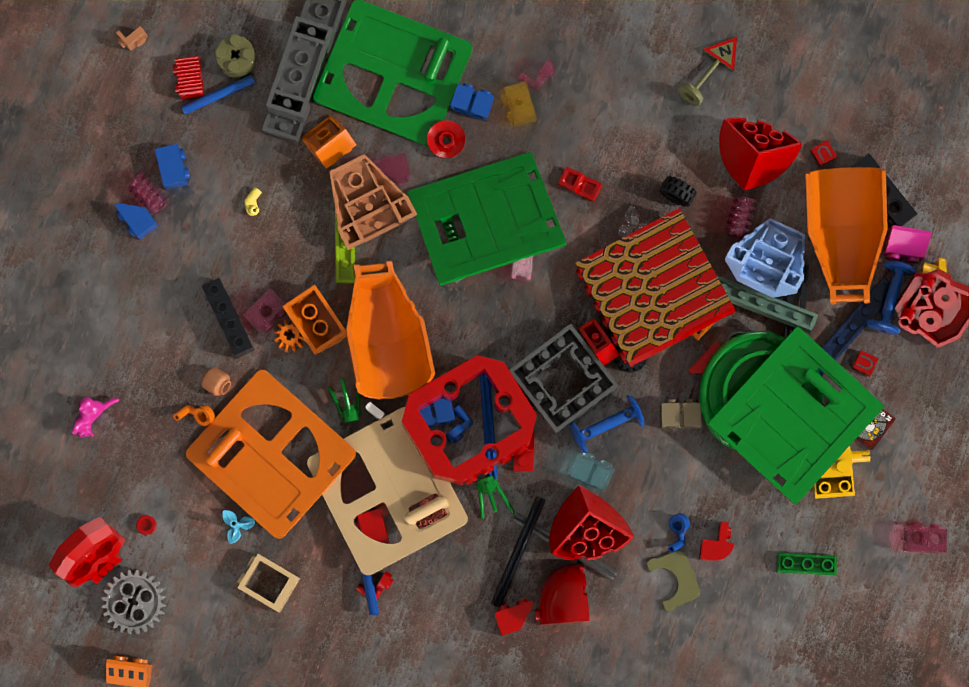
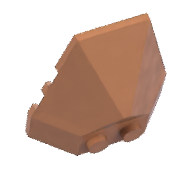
[329,154,417,250]

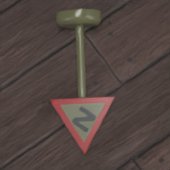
[678,37,737,106]

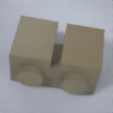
[660,399,702,429]

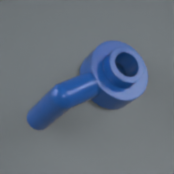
[446,405,473,443]
[668,513,690,553]

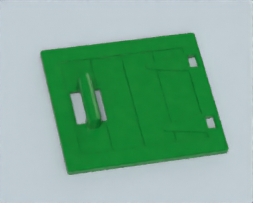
[408,152,567,286]
[708,327,884,505]

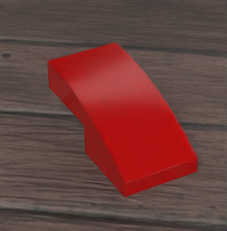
[558,167,603,202]

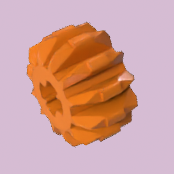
[274,320,306,353]

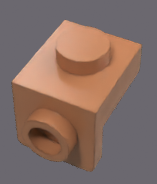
[116,26,148,51]

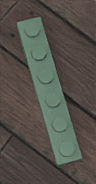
[717,276,818,334]

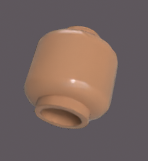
[201,367,231,396]

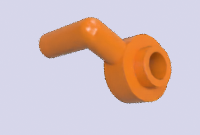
[173,405,215,426]

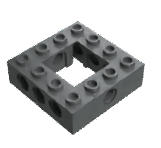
[509,324,619,435]

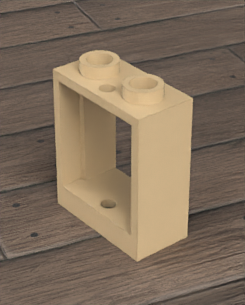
[237,554,300,613]

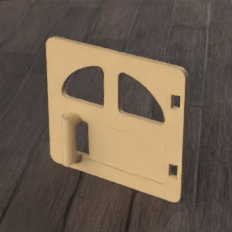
[307,407,468,576]

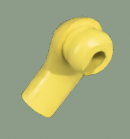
[244,187,262,216]

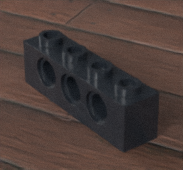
[852,154,917,228]
[202,278,255,359]

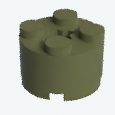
[215,34,256,78]

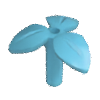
[222,510,255,544]

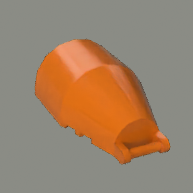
[806,167,888,305]
[346,260,435,399]

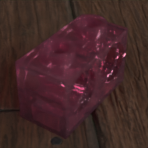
[903,523,947,554]

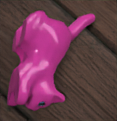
[71,397,119,438]

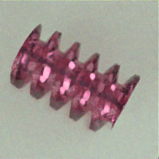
[128,171,170,214]
[725,197,758,239]

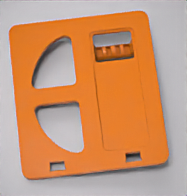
[186,370,356,539]

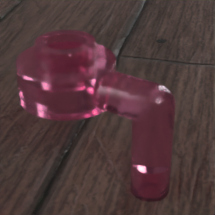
[518,60,556,90]

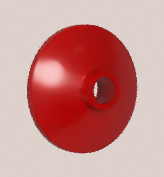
[427,120,466,158]

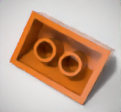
[282,285,347,355]

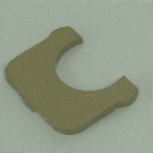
[646,551,700,611]

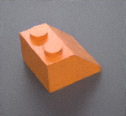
[301,115,356,169]

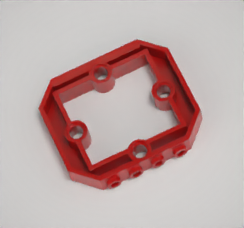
[402,355,537,485]

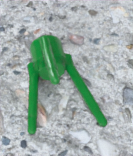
[328,377,362,423]
[476,475,515,519]

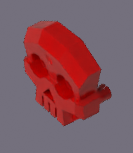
[895,268,969,348]
[48,517,125,588]

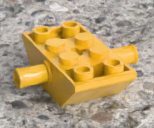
[812,446,870,499]

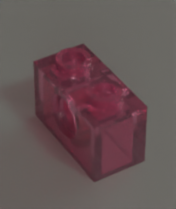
[243,288,286,334]

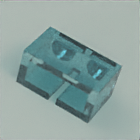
[569,453,615,492]

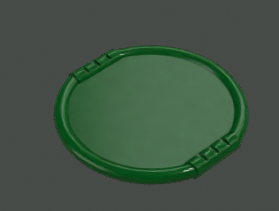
[699,330,824,450]

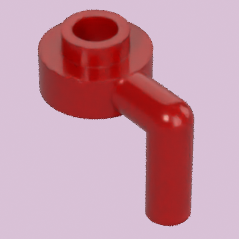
[356,571,394,600]

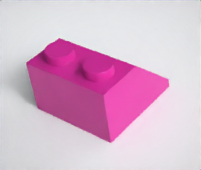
[883,225,932,263]

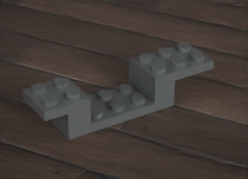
[262,0,347,143]

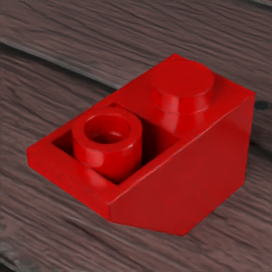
[494,598,533,636]

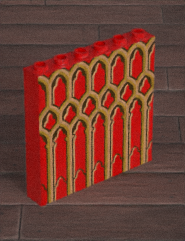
[575,208,735,367]

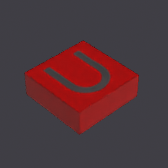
[810,140,837,167]
[852,350,879,377]

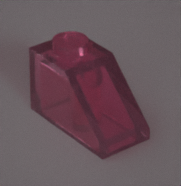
[372,153,411,185]
[511,256,533,282]

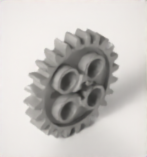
[101,570,167,634]

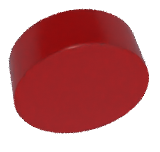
[136,515,157,535]

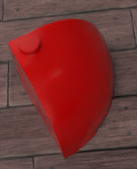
[719,117,802,190]
[549,485,634,561]
[535,563,590,625]

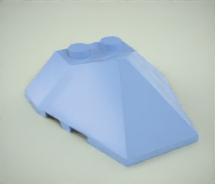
[725,218,805,298]

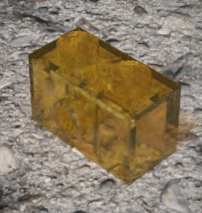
[501,81,537,128]

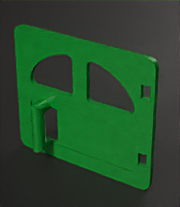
[313,0,472,147]

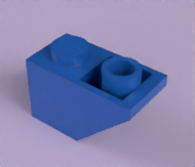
[115,203,159,240]

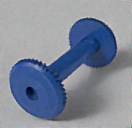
[867,261,917,335]
[570,395,645,453]

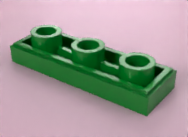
[776,553,837,576]

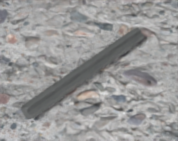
[512,512,617,580]

